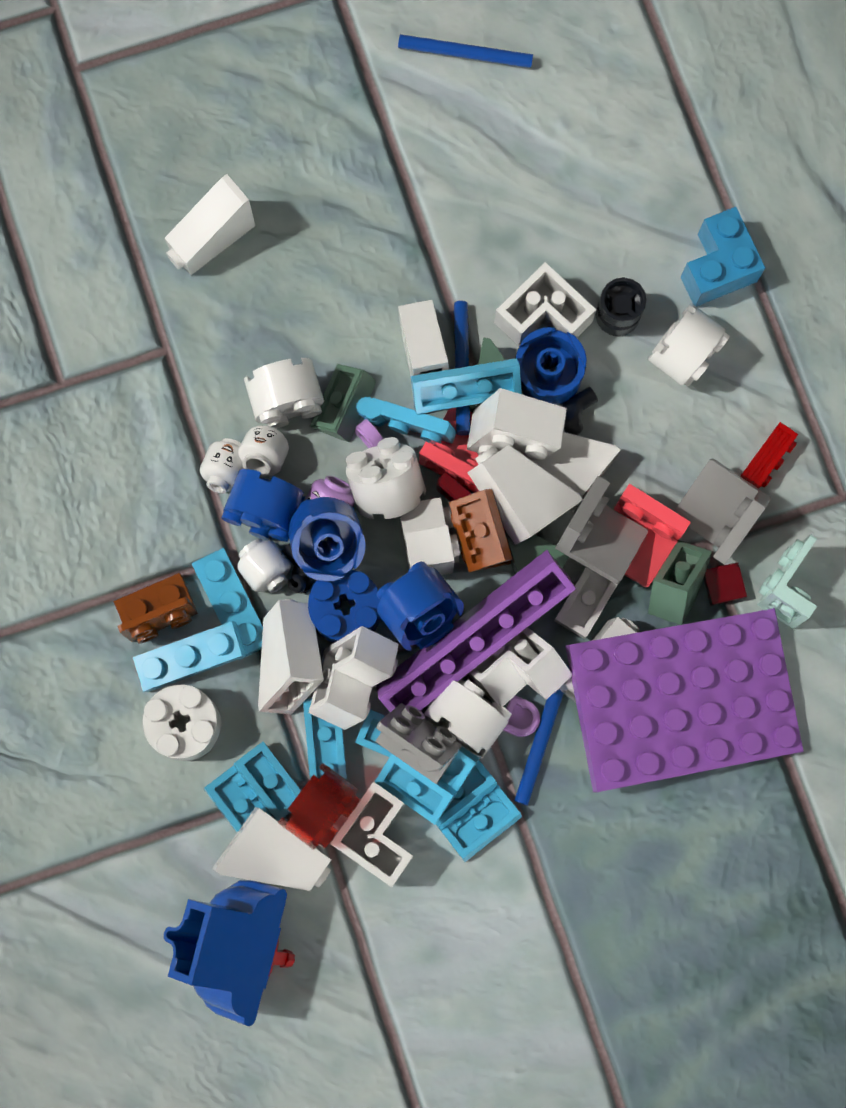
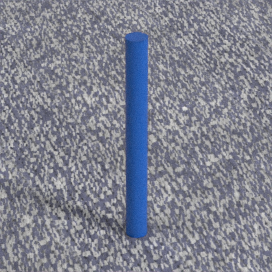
[398,34,533,68]
[454,301,470,436]
[514,665,570,806]

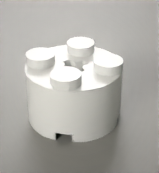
[647,303,730,386]
[244,358,324,429]
[346,437,426,519]
[424,679,512,759]
[143,685,222,761]

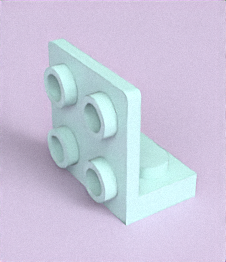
[757,534,817,629]

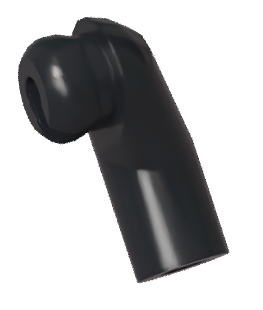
[562,387,598,435]
[282,543,314,593]

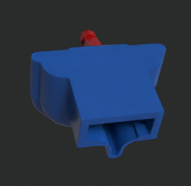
[164,880,295,1026]

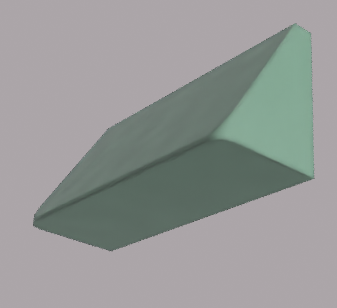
[310,364,376,442]

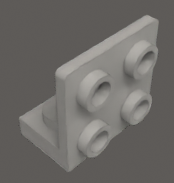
[674,458,771,565]
[555,476,648,584]
[375,703,462,784]

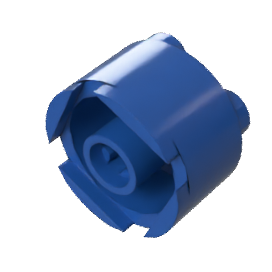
[515,327,587,406]
[221,469,305,542]
[288,497,366,581]
[377,561,464,650]
[308,569,381,643]

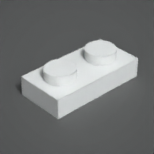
[554,567,618,639]

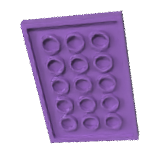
[565,608,804,792]

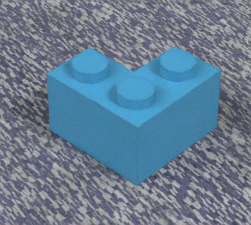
[681,207,765,307]

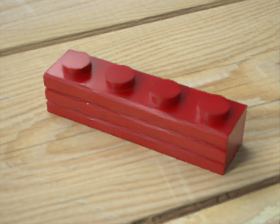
[740,422,799,489]

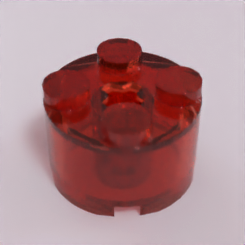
[278,762,361,850]

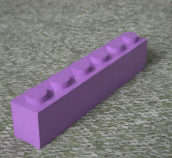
[376,550,576,712]

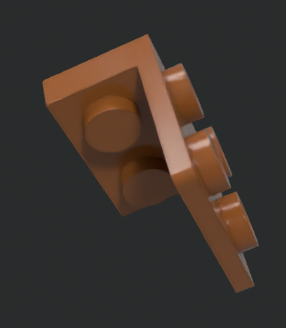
[449,489,512,573]
[113,573,198,644]

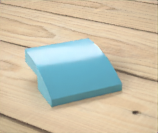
[204,742,308,833]
[375,746,480,825]
[436,760,522,862]

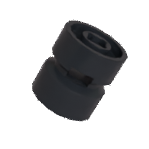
[595,277,647,337]

